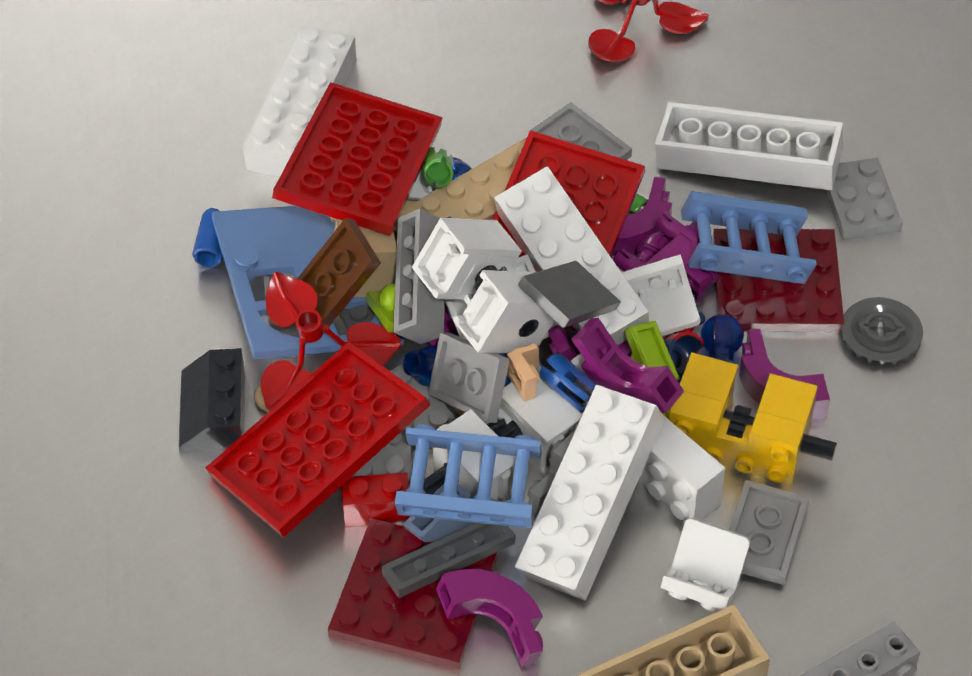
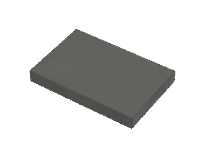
[518,260,621,328]

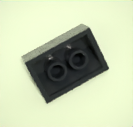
[179,348,245,452]

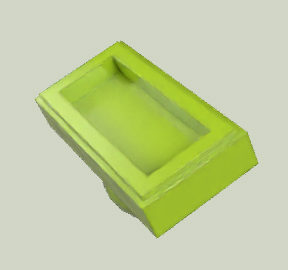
[366,283,395,333]
[624,320,680,380]

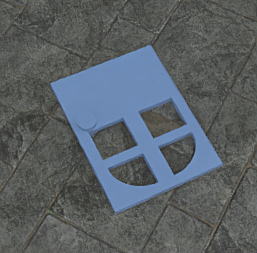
[212,206,404,359]

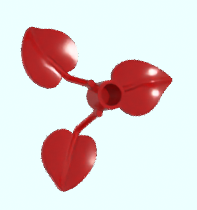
[588,0,709,62]
[261,272,402,411]

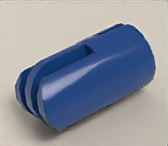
[192,208,223,267]
[539,353,598,413]

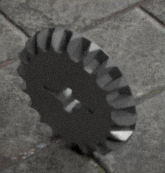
[840,297,923,365]

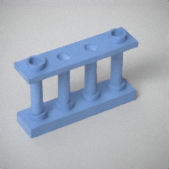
[681,191,817,284]
[395,425,542,529]

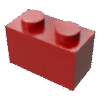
[342,472,411,527]

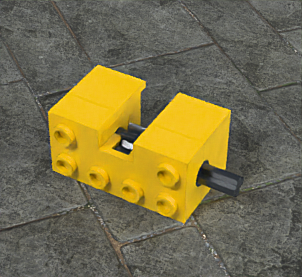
[669,352,837,485]

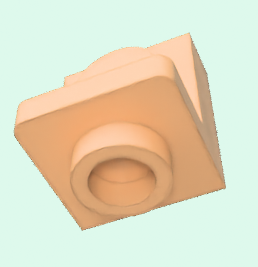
[507,343,539,402]

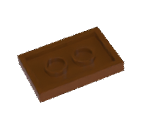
[297,218,381,326]

